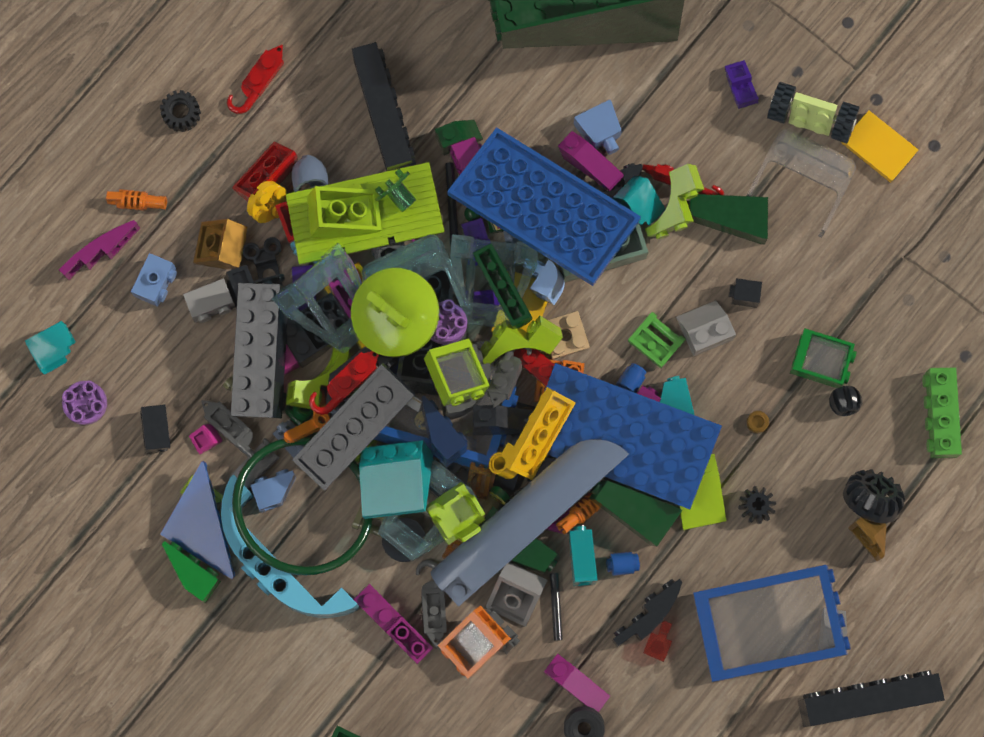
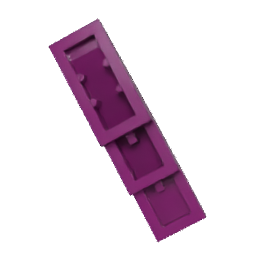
[58,220,140,280]

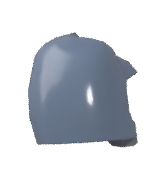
[292,155,328,192]

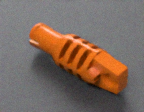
[106,189,167,211]
[556,493,601,535]

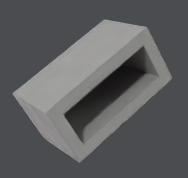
[183,279,236,323]

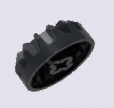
[843,469,905,523]

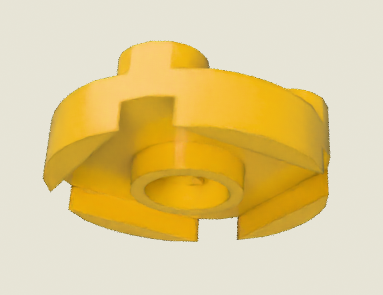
[247,181,287,223]

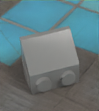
[676,301,736,357]
[485,562,547,627]

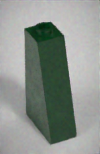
[687,194,768,244]
[589,480,682,547]
[479,507,558,574]

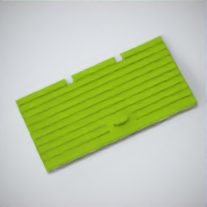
[286,162,445,265]

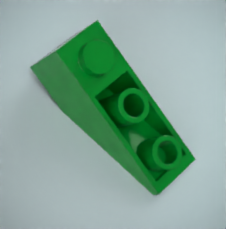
[162,541,221,603]

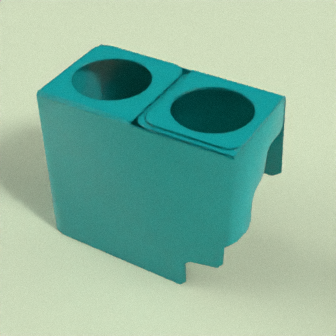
[612,176,666,225]
[25,321,76,374]

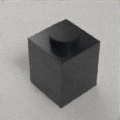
[728,278,762,308]

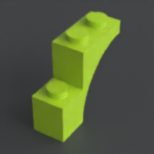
[645,164,704,240]
[480,315,563,364]
[286,344,351,409]

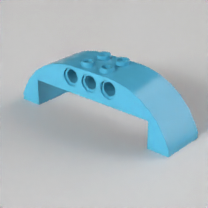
[221,475,360,618]

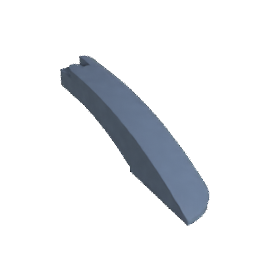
[430,439,629,607]

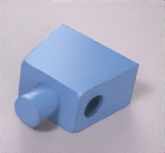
[573,100,621,155]

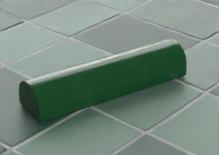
[472,243,532,329]

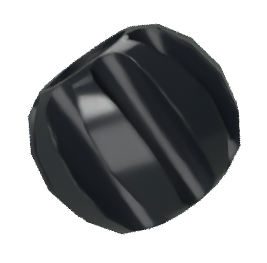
[829,386,862,416]

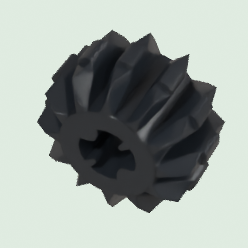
[738,486,776,524]

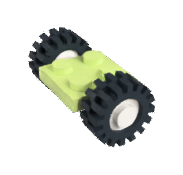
[767,82,860,143]

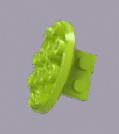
[351,268,439,357]

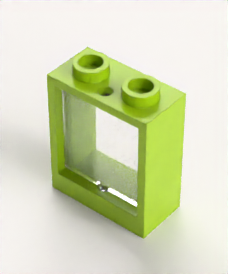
[424,338,490,406]

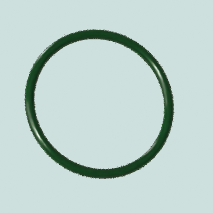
[232,437,373,575]

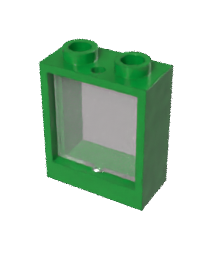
[790,328,857,388]

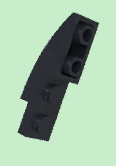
[612,579,682,647]

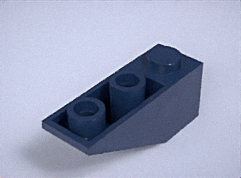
[421,396,468,467]

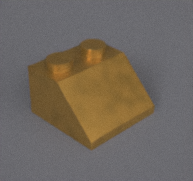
[193,219,248,269]

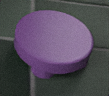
[430,300,467,345]
[62,381,107,425]

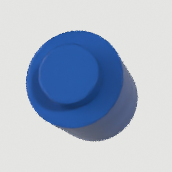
[616,363,646,393]
[606,552,640,576]

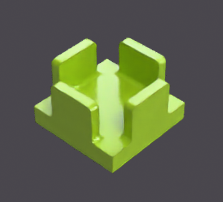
[426,482,485,545]

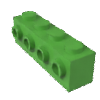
[922,368,962,458]

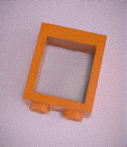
[438,606,511,679]

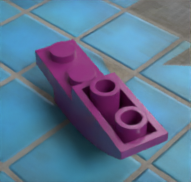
[353,583,433,664]

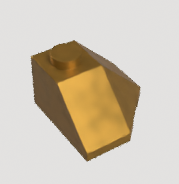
[848,517,886,561]

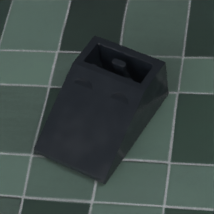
[286,292,354,368]

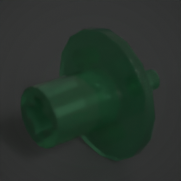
[375,169,416,212]

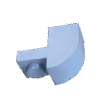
[522,258,565,305]

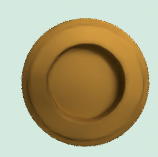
[746,411,769,434]

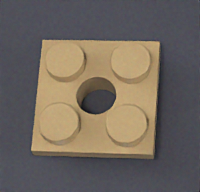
[548,311,590,360]

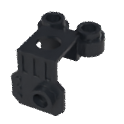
[243,237,285,285]

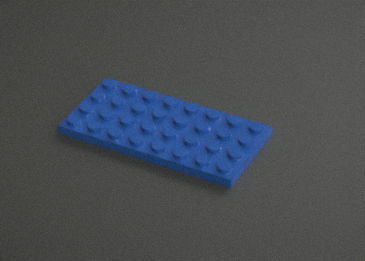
[447,127,641,286]
[539,363,722,509]

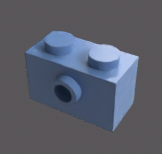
[131,253,177,307]

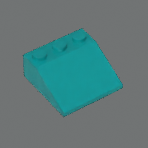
[359,440,433,519]

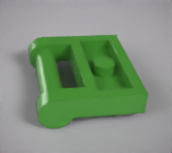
[628,312,686,368]

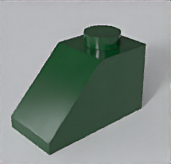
[435,120,483,156]

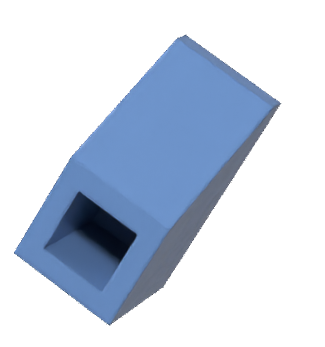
[251,469,296,513]

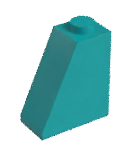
[660,376,695,415]
[569,526,598,586]

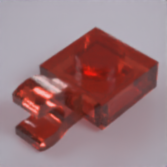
[643,621,672,662]

